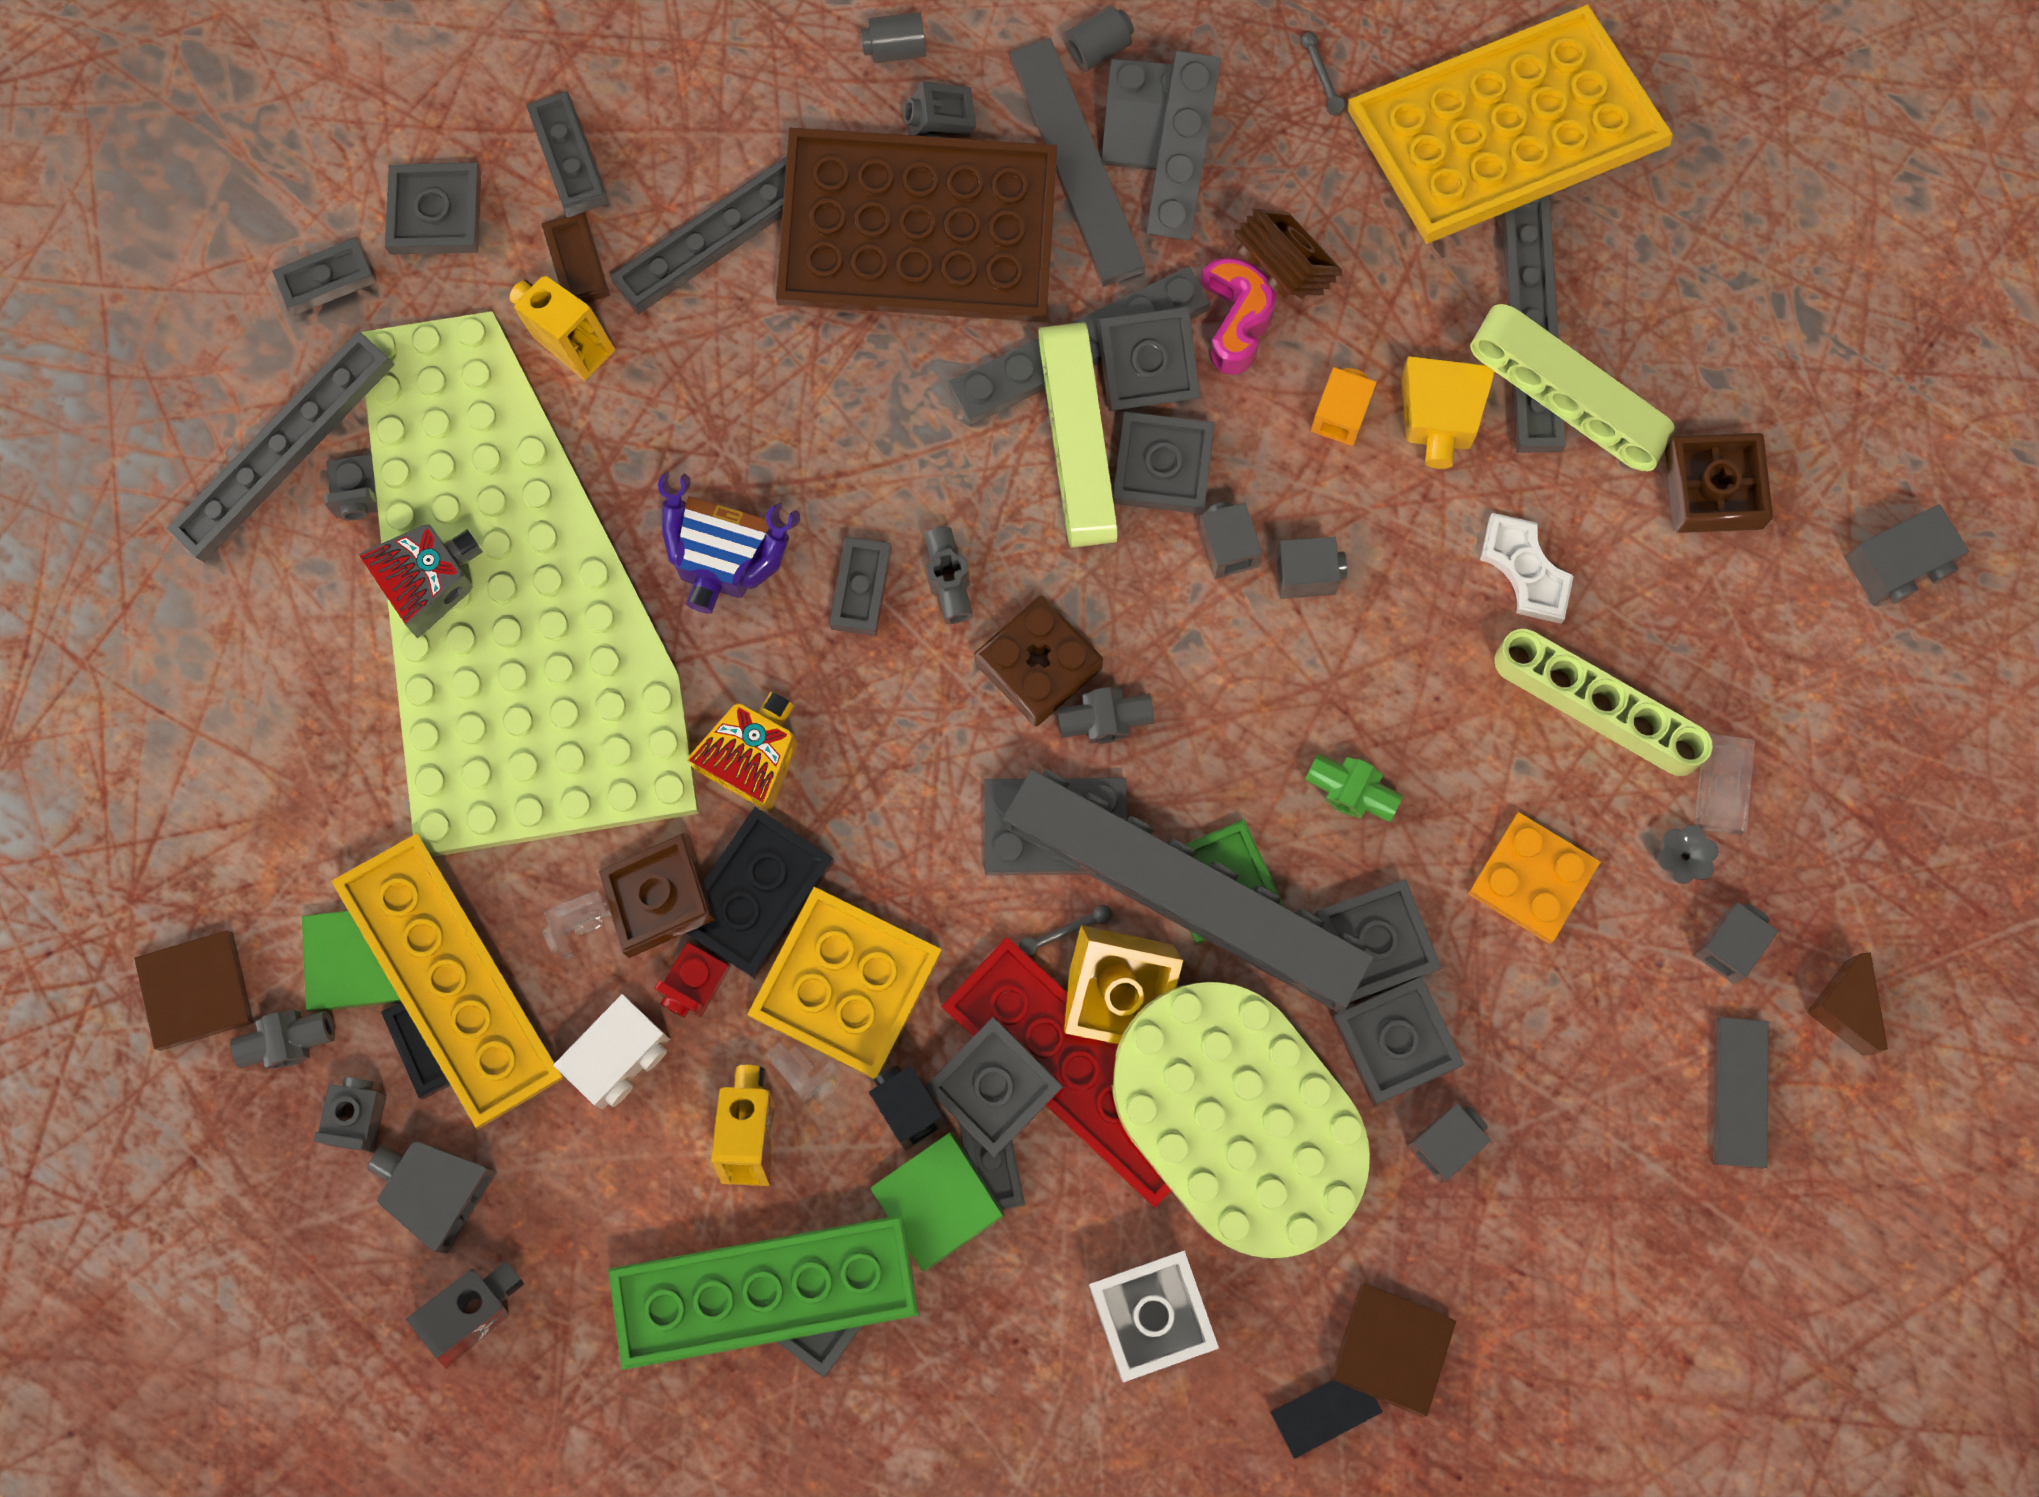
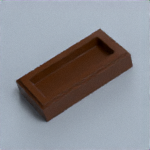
[541,212,610,303]

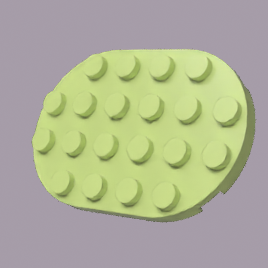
[1112,982,1370,1258]

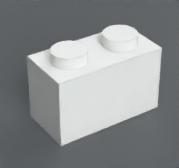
[553,994,670,1110]

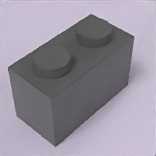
[1845,504,1969,605]

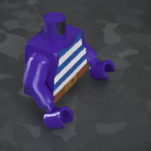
[658,471,801,614]

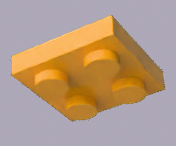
[1467,812,1601,944]

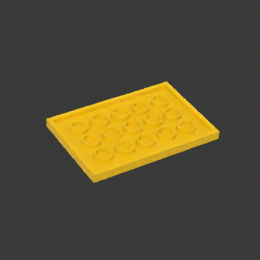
[1348,5,1673,244]

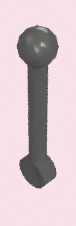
[1301,32,1345,116]
[1019,905,1112,957]

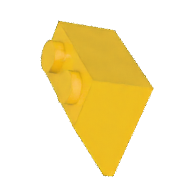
[1064,925,1183,1044]

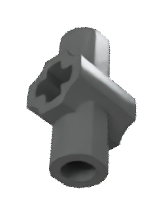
[924,527,973,624]
[1057,687,1154,744]
[230,1010,335,1069]

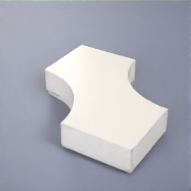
[1480,513,1574,624]

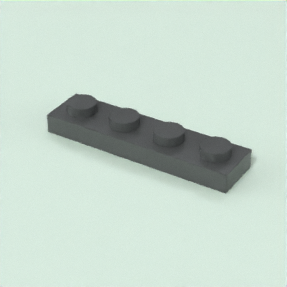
[1145,50,1221,241]

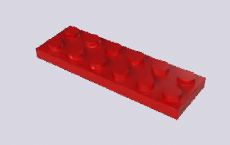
[941,937,1171,1209]

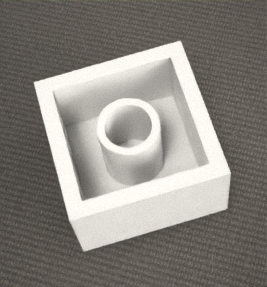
[1089,1251,1219,1382]

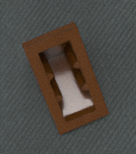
[1807,952,1888,1056]

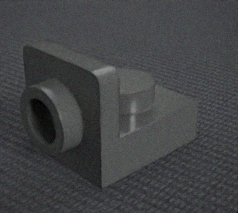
[903,81,976,136]
[324,454,378,521]

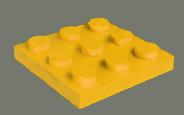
[747,887,943,1079]

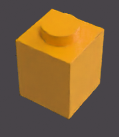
[1311,367,1377,446]

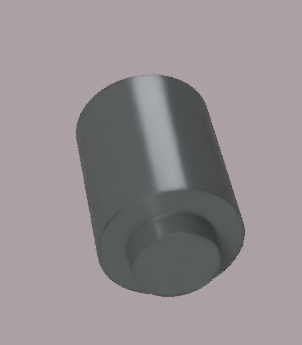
[1064,6,1134,72]
[861,12,926,63]

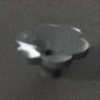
[1657,825,1719,884]

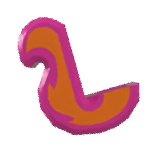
[1201,257,1276,375]

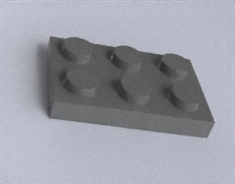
[985,778,1127,875]

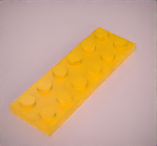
[331,833,563,1130]

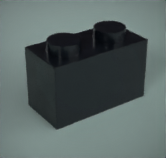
[869,1065,947,1151]

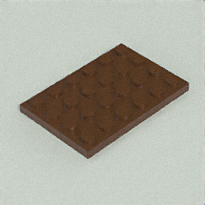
[776,127,1057,322]

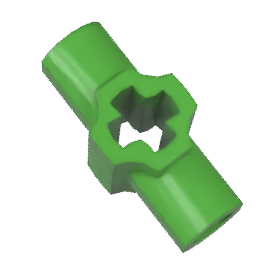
[1304,753,1404,823]

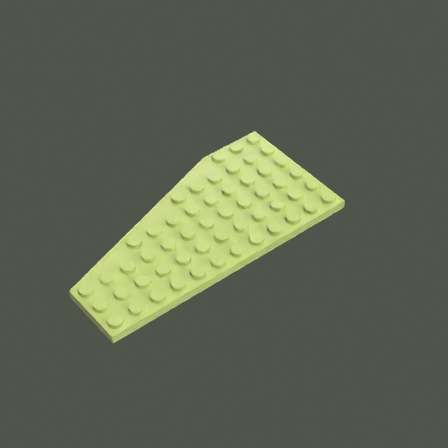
[361,311,699,857]

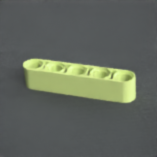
[1470,304,1675,471]
[1039,322,1117,548]
[1494,629,1713,776]

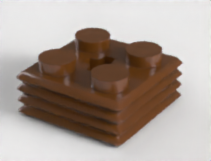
[1234,209,1342,299]
[1665,433,1773,533]
[974,596,1103,726]

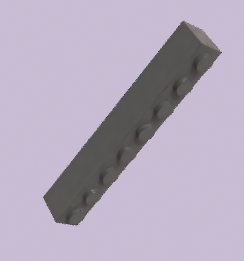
[1003,769,1374,1014]

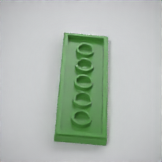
[608,1215,920,1370]

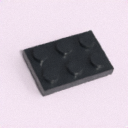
[685,807,835,979]

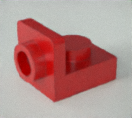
[654,942,730,1018]

